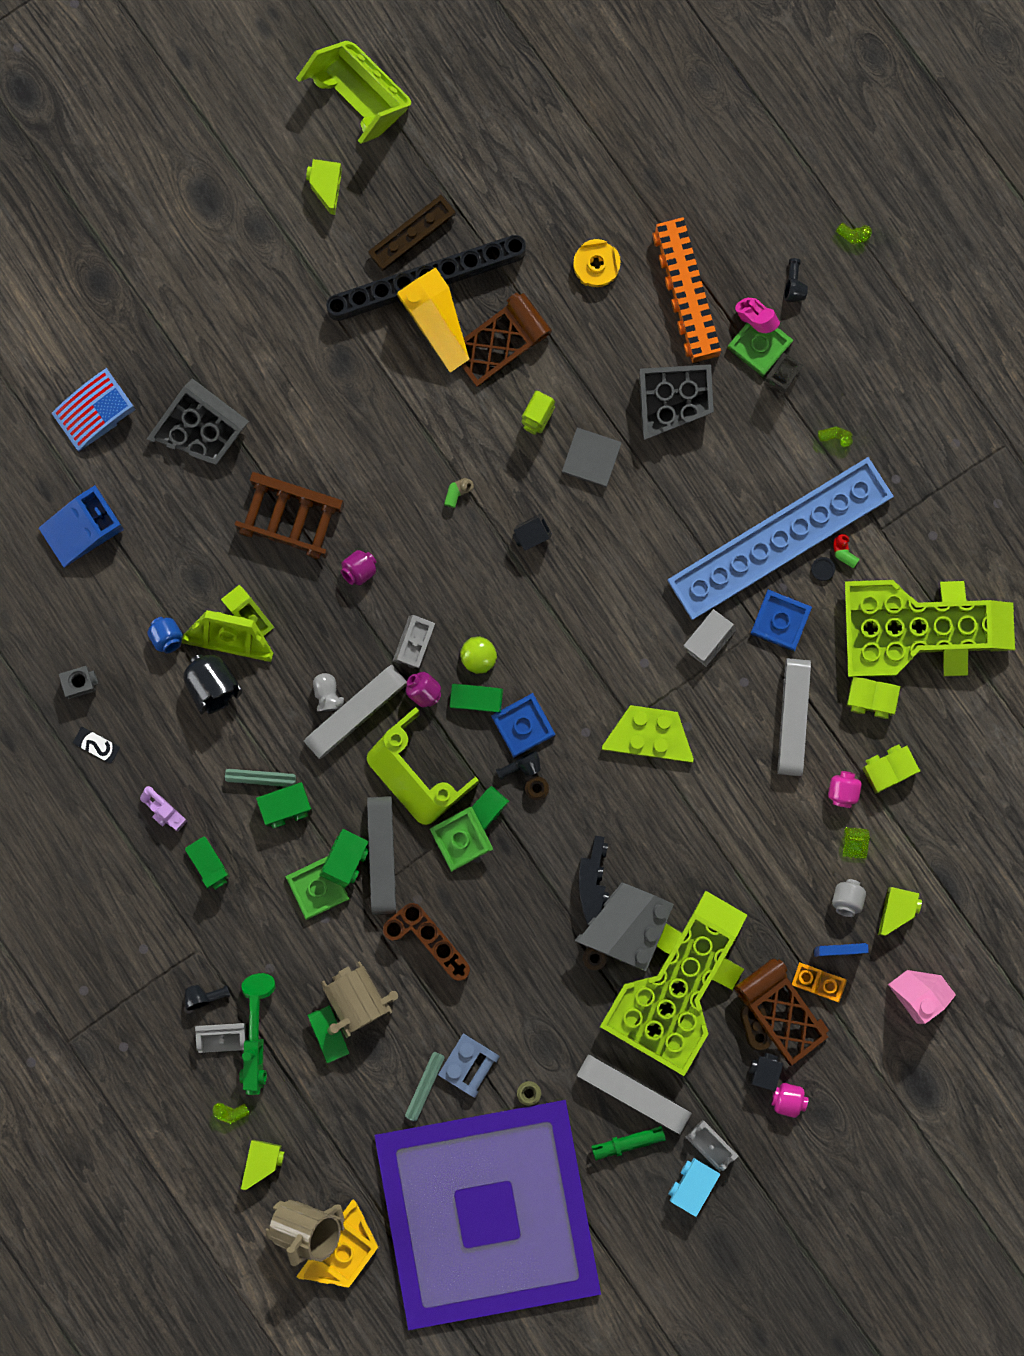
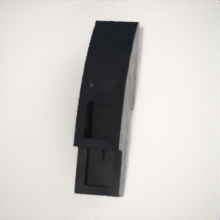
[579,835,609,927]

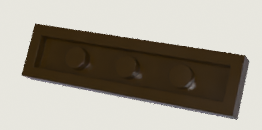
[368,195,456,271]

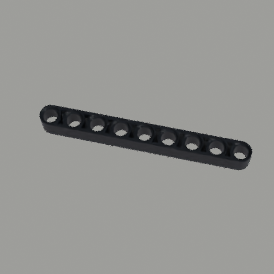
[326,235,526,321]

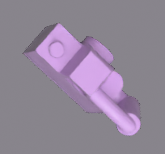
[140,786,187,831]

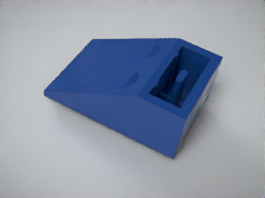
[39,485,124,567]

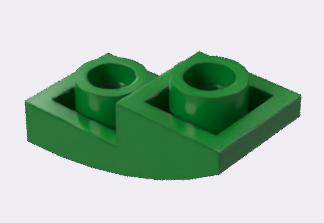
[450,684,503,713]
[472,786,509,831]
[307,1006,349,1063]

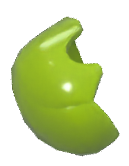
[460,636,497,674]

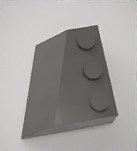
[639,365,714,440]
[147,378,249,465]
[575,883,674,971]

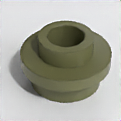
[517,1081,541,1106]

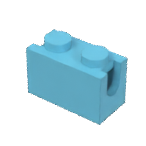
[668,1158,720,1217]

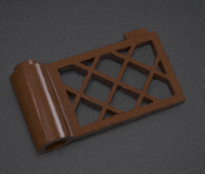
[461,292,552,387]
[734,958,829,1066]

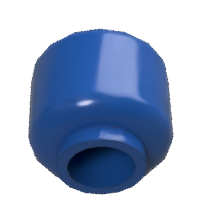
[147,617,183,653]

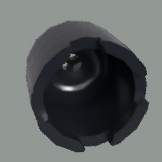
[183,654,242,715]

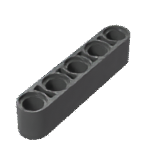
[367,796,396,915]

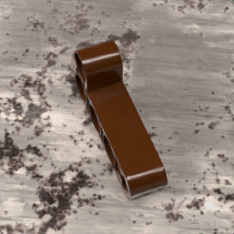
[383,903,470,981]

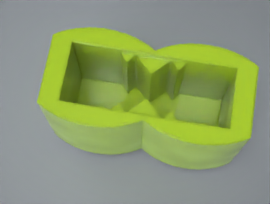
[521,391,556,435]
[846,677,900,719]
[862,744,920,794]

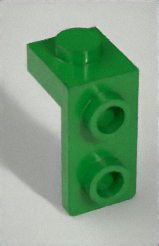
[185,837,230,890]

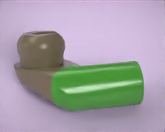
[444,478,474,508]

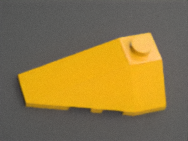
[397,268,469,373]

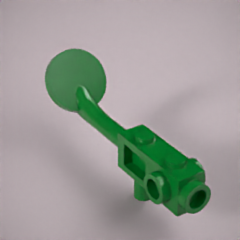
[239,973,276,1095]

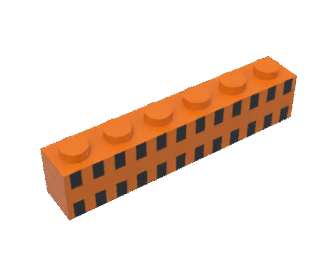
[652,217,721,363]

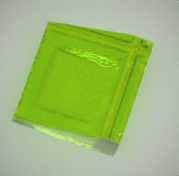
[842,827,870,859]

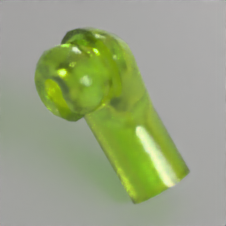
[836,222,872,244]
[818,426,853,447]
[212,1103,250,1124]

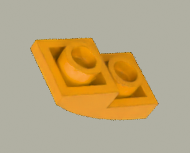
[792,962,847,1003]

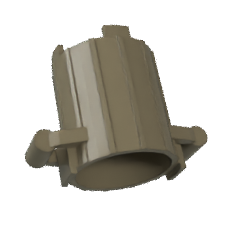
[321,961,398,1038]
[266,1200,345,1266]

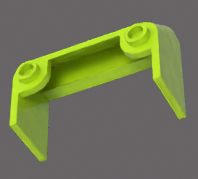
[296,41,411,144]
[367,707,479,825]

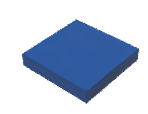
[750,590,812,651]
[491,693,556,758]
[814,943,869,957]

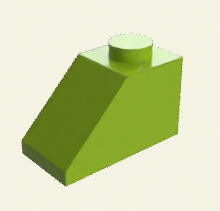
[306,159,342,215]
[221,585,274,636]
[878,887,922,936]
[241,1140,285,1190]

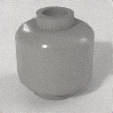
[832,879,866,917]

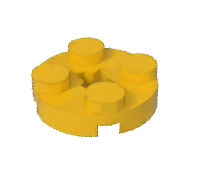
[573,239,620,287]

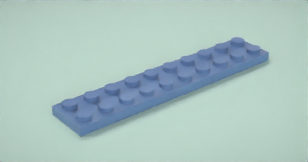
[667,457,894,621]

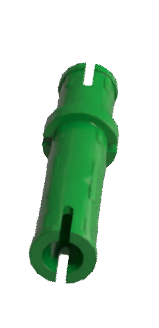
[591,1126,666,1161]

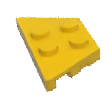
[296,1199,379,1288]

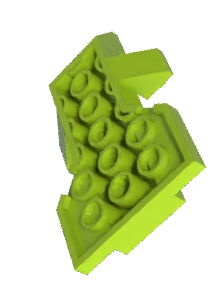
[845,580,1015,677]
[600,891,747,1076]

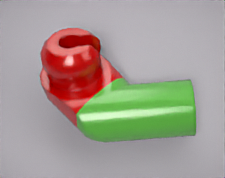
[833,534,859,569]

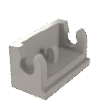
[684,609,736,667]
[393,615,435,668]
[195,1023,247,1053]
[686,1120,738,1172]

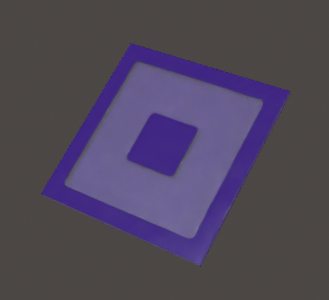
[374,1100,601,1330]

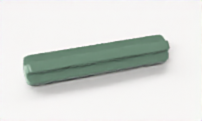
[225,769,296,787]
[405,1052,445,1121]

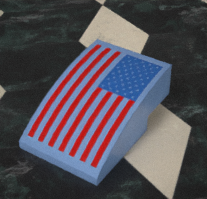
[52,368,136,452]

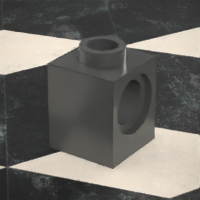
[59,666,98,699]

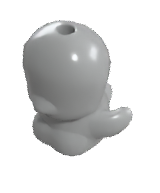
[313,673,344,712]

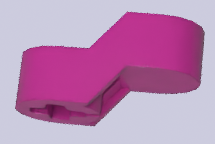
[735,297,780,333]

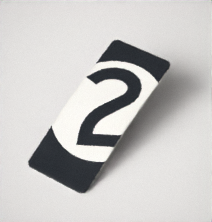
[73,727,120,763]

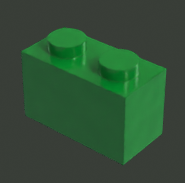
[256,782,312,829]
[319,829,369,888]

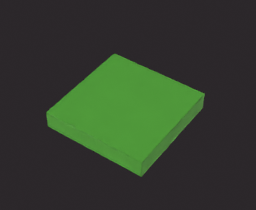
[727,323,793,377]
[430,807,493,872]
[285,856,350,920]

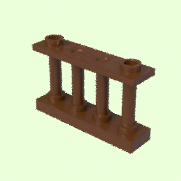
[235,472,344,559]

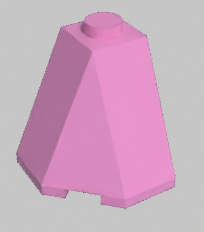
[888,970,956,1024]

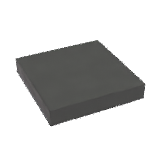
[562,427,622,488]

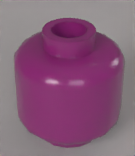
[341,550,376,586]
[406,672,441,707]

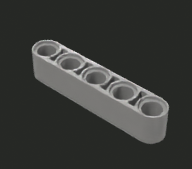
[777,658,811,776]
[304,665,407,759]
[576,1054,692,1134]

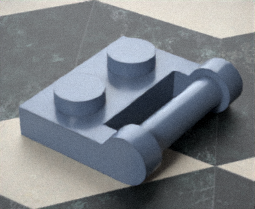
[438,1033,500,1098]

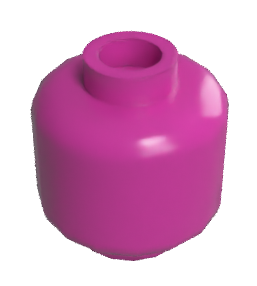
[828,771,862,808]
[771,1083,808,1118]

